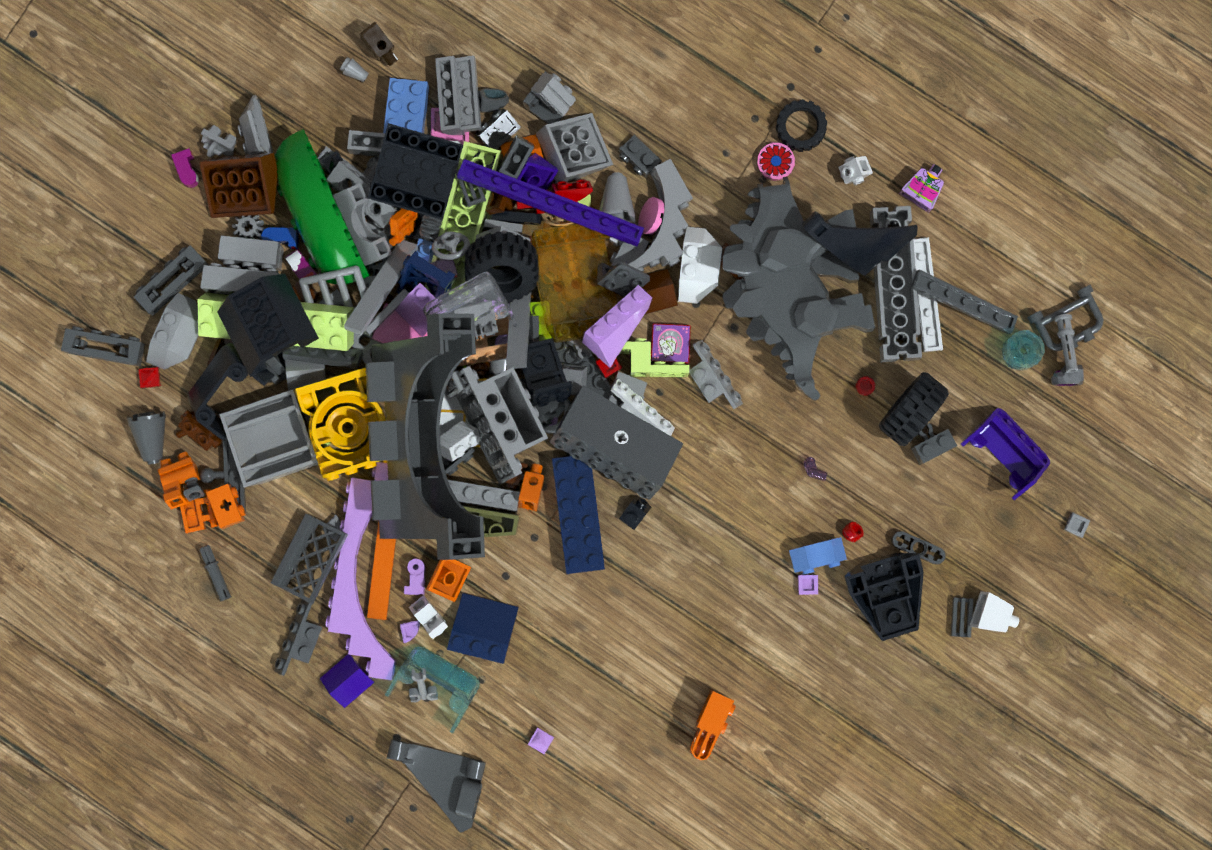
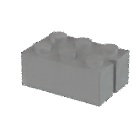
[218,236,284,271]

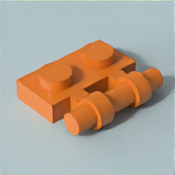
[389,208,418,246]
[178,489,219,534]

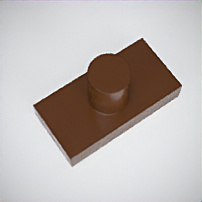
[485,191,516,215]

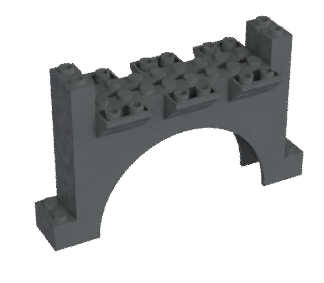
[365,313,485,560]

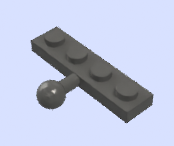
[283,346,363,369]
[200,438,246,512]

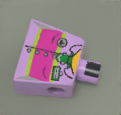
[899,164,944,213]

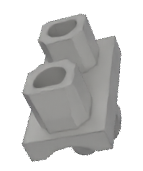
[201,125,236,158]

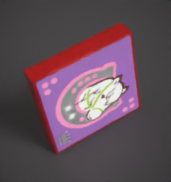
[651,323,691,364]

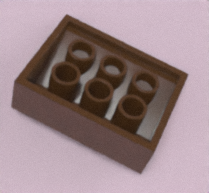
[199,152,277,218]

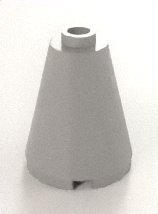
[599,172,635,223]

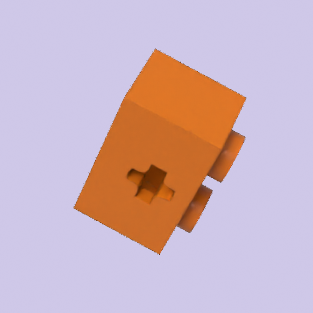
[206,484,246,529]

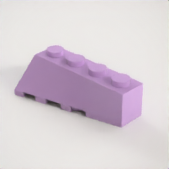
[582,285,652,368]

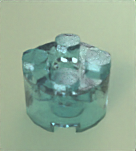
[1002,330,1045,371]

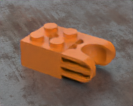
[690,690,736,760]

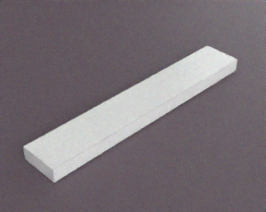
[913,237,943,353]

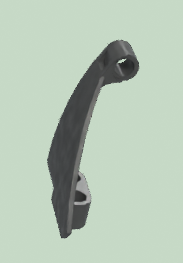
[386,739,486,833]

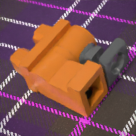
[158,452,206,510]

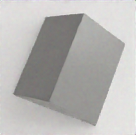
[285,359,327,391]

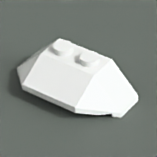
[678,227,722,304]

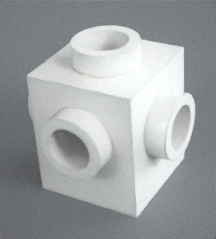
[838,156,873,185]

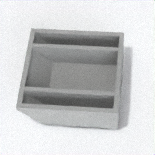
[219,389,318,488]

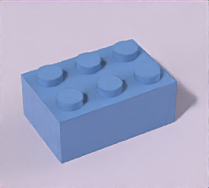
[383,78,429,133]

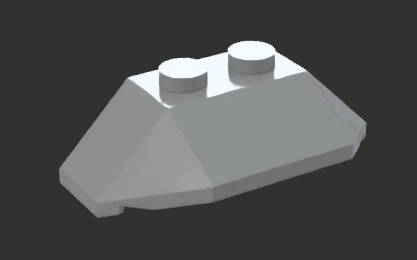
[238,95,273,154]
[146,293,198,370]

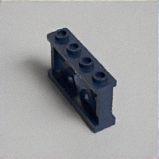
[396,251,455,305]

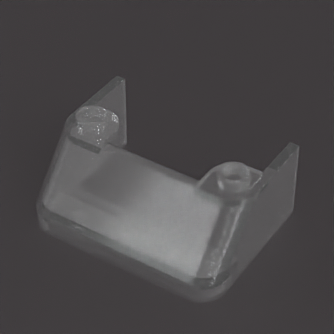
[423,272,518,327]

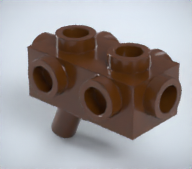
[176,410,223,451]

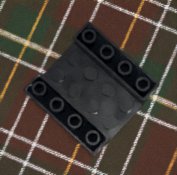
[368,123,463,220]
[217,274,319,377]

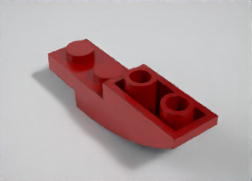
[515,179,593,214]

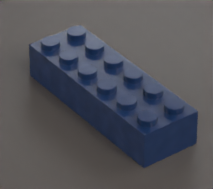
[552,456,605,574]

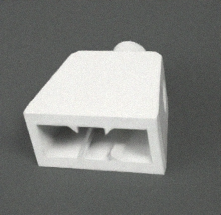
[970,591,1019,632]

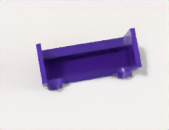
[961,408,1050,500]

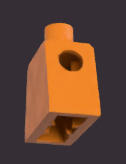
[518,463,544,512]

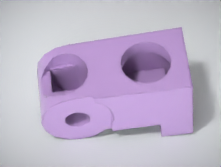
[404,559,425,595]

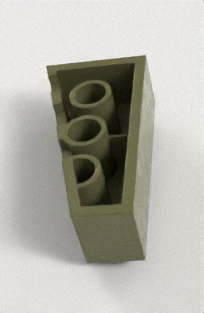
[436,504,520,541]

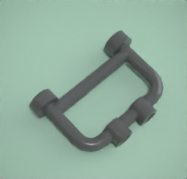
[1027,284,1104,352]

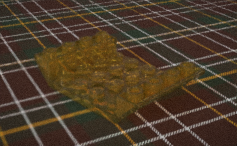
[531,224,618,343]

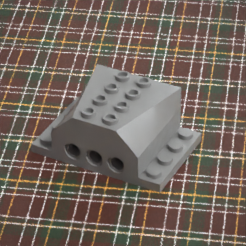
[456,366,548,485]

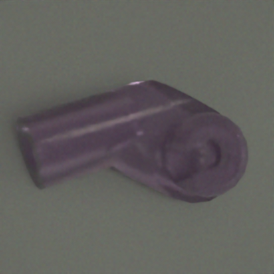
[804,457,827,481]

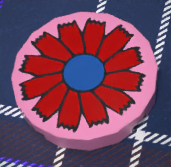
[757,143,795,181]

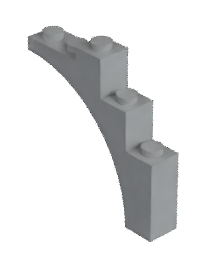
[628,159,693,272]

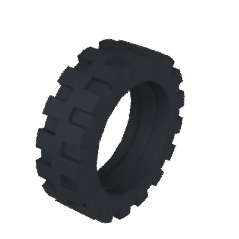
[776,99,827,152]

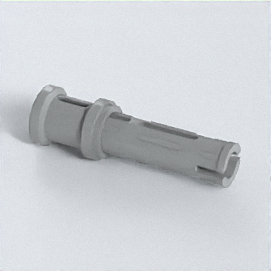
[1055,314,1079,373]

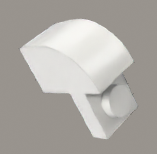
[409,595,448,639]

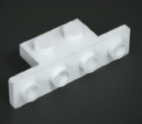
[611,379,675,436]

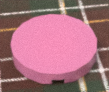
[638,197,664,235]

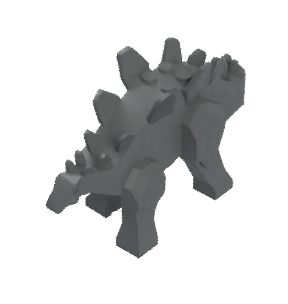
[723,176,875,401]

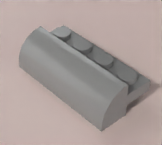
[435,55,481,135]

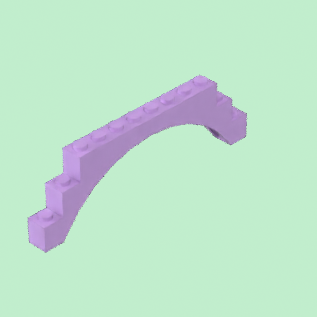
[326,462,396,680]

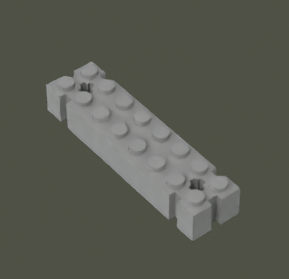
[870,206,922,362]

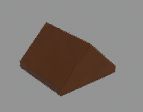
[642,269,678,315]

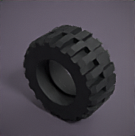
[465,232,539,303]
[879,372,949,446]

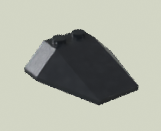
[844,553,924,641]

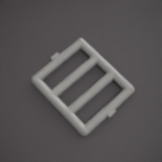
[299,266,375,320]

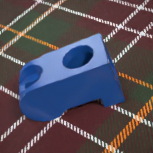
[261,227,299,249]

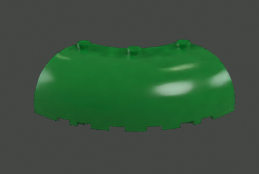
[275,129,369,284]

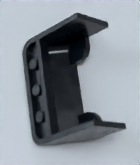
[187,343,275,441]

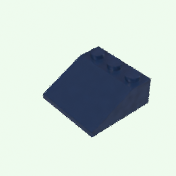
[447,593,519,664]

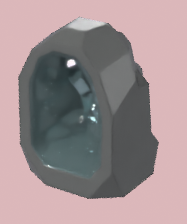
[478,88,509,113]

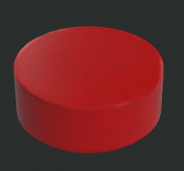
[856,376,876,396]

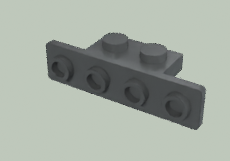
[275,599,322,676]

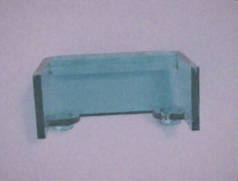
[385,647,480,733]

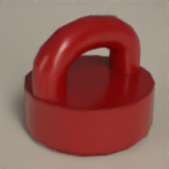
[842,522,864,542]

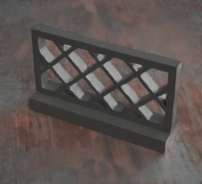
[271,514,348,604]

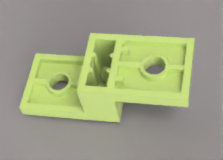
[592,338,689,377]

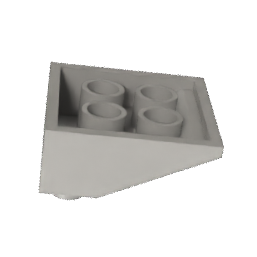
[536,113,613,184]

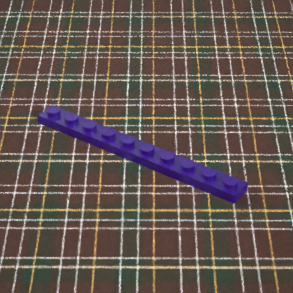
[457,159,644,247]

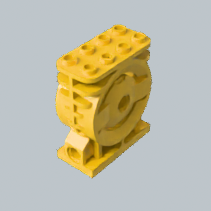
[294,368,387,481]

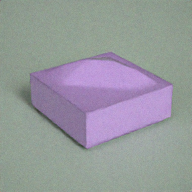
[528,727,554,754]

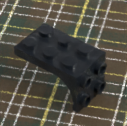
[521,338,573,407]

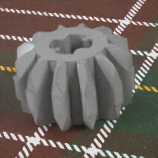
[232,215,265,239]

